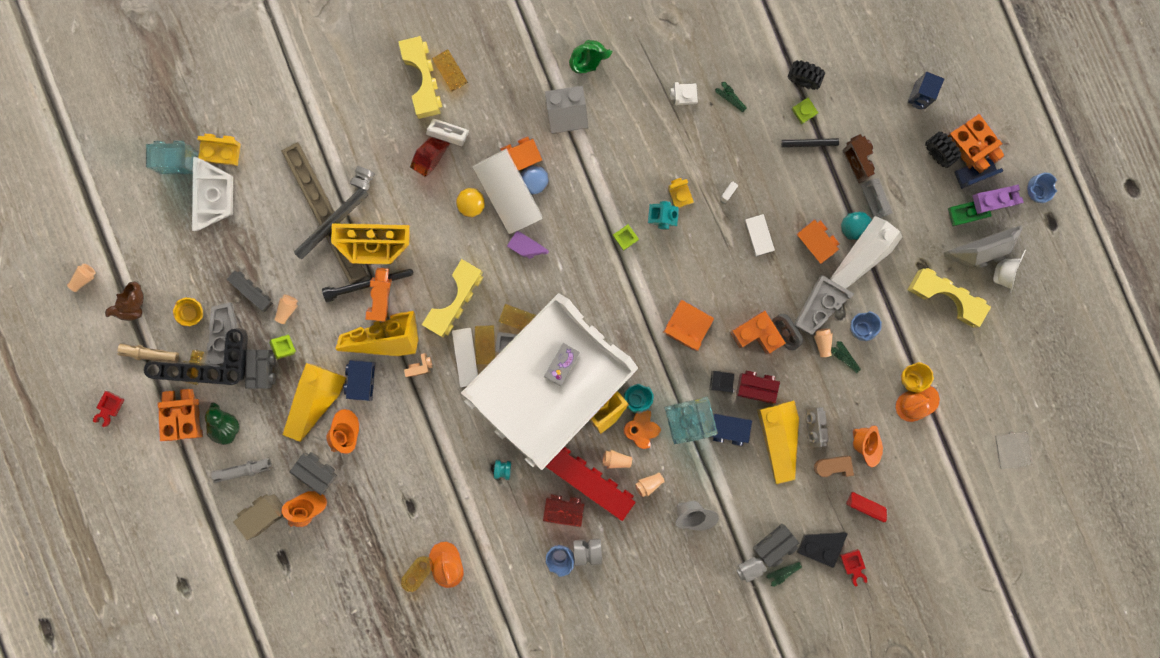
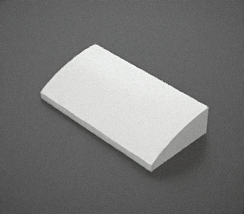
[472,148,543,234]

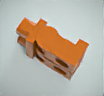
[948,114,1005,173]
[365,267,392,321]
[158,389,203,441]

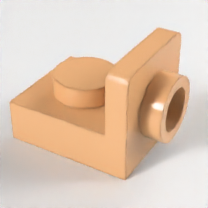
[404,353,433,378]

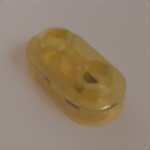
[401,556,433,592]

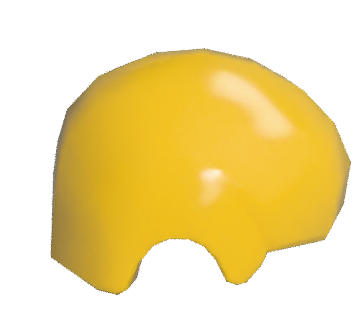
[456,187,485,217]
[173,297,203,327]
[901,362,934,393]

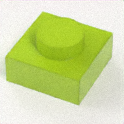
[791,97,819,124]
[612,224,639,251]
[269,335,296,360]

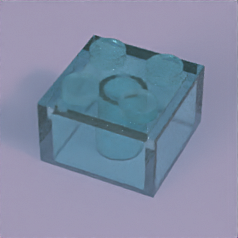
[146,141,198,174]
[664,396,718,445]

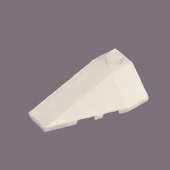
[830,216,902,289]

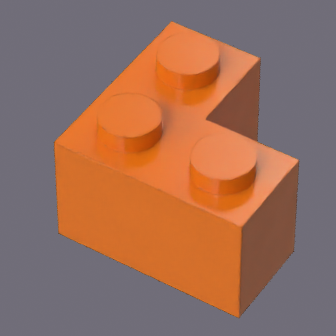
[730,311,786,354]

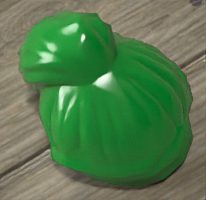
[569,40,613,74]

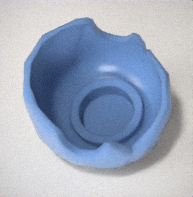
[520,165,549,195]
[1027,172,1057,203]
[850,311,882,341]
[545,545,575,577]

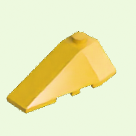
[335,311,418,356]
[282,363,347,442]
[589,391,629,434]
[757,400,799,484]

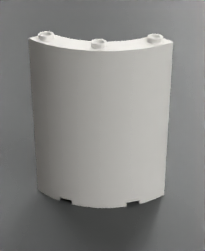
[461,293,638,470]

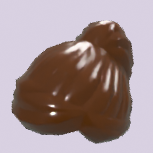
[105,281,144,321]

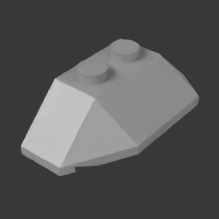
[943,225,1023,269]

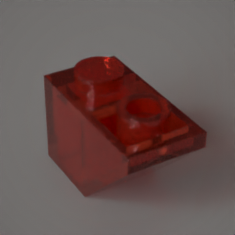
[410,137,450,177]

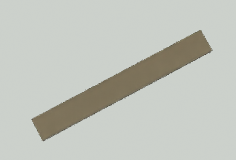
[281,142,368,284]

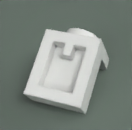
[670,82,698,105]

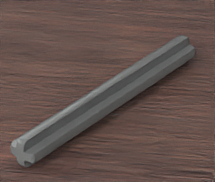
[294,187,368,259]

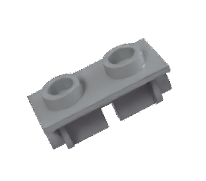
[861,178,893,218]
[806,407,829,447]

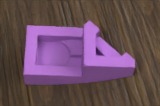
[507,231,549,259]

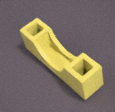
[398,36,442,119]
[422,259,483,337]
[908,268,991,328]

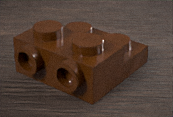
[842,134,875,184]

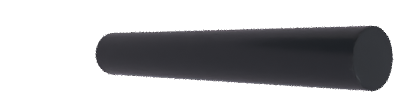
[781,138,839,148]

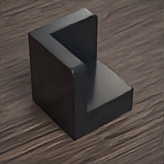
[709,371,735,393]

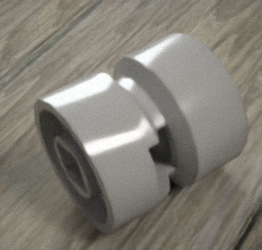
[574,539,602,566]

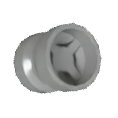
[350,166,375,191]

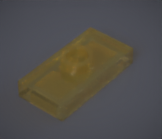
[432,49,468,92]
[498,304,537,330]
[475,325,496,365]

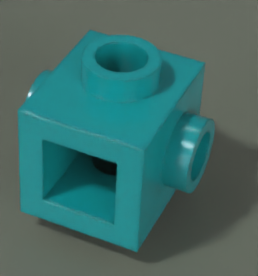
[648,201,679,230]

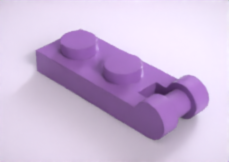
[972,184,1024,214]

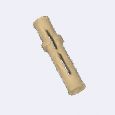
[117,343,179,361]

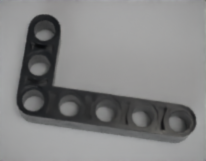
[144,328,248,385]

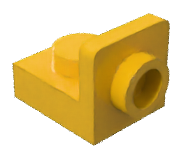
[668,178,694,208]

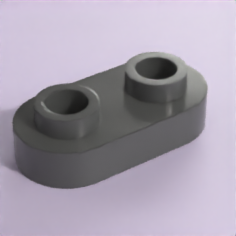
[772,314,803,350]

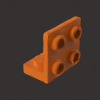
[663,300,714,352]

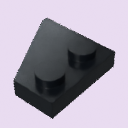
[797,532,848,568]

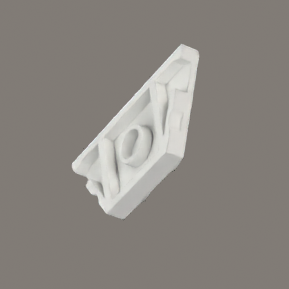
[192,157,233,231]

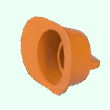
[895,386,940,422]
[326,409,359,454]
[853,425,883,467]
[281,491,327,527]
[429,542,464,588]

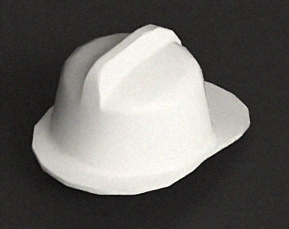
[993,250,1026,293]

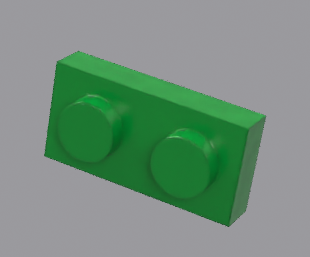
[948,201,992,226]

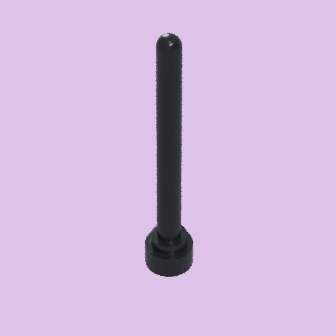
[322,269,414,303]

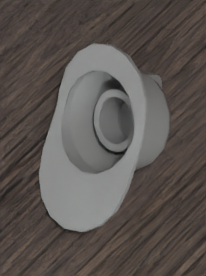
[675,501,719,531]

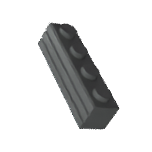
[226,271,273,312]

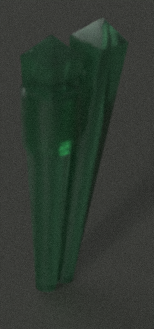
[715,82,747,112]
[831,341,861,373]
[766,562,802,587]

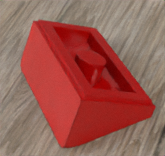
[846,492,887,523]

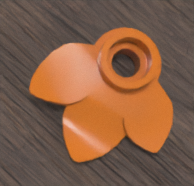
[624,410,661,449]

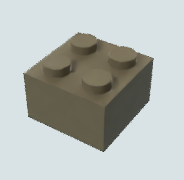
[233,494,283,541]

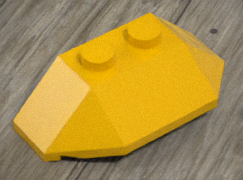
[331,224,410,265]

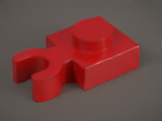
[93,391,125,427]
[840,549,867,587]

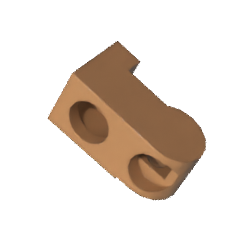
[814,455,854,477]

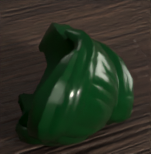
[205,402,240,445]

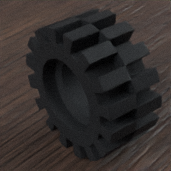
[787,60,826,90]
[925,131,961,168]

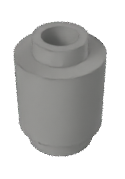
[736,556,767,583]

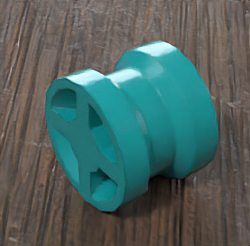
[494,460,512,480]

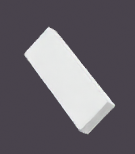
[452,328,478,387]

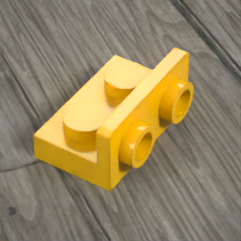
[197,133,241,166]

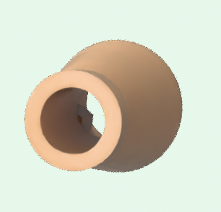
[67,264,96,292]
[274,294,298,324]
[813,328,833,357]
[603,449,632,469]
[635,472,665,498]

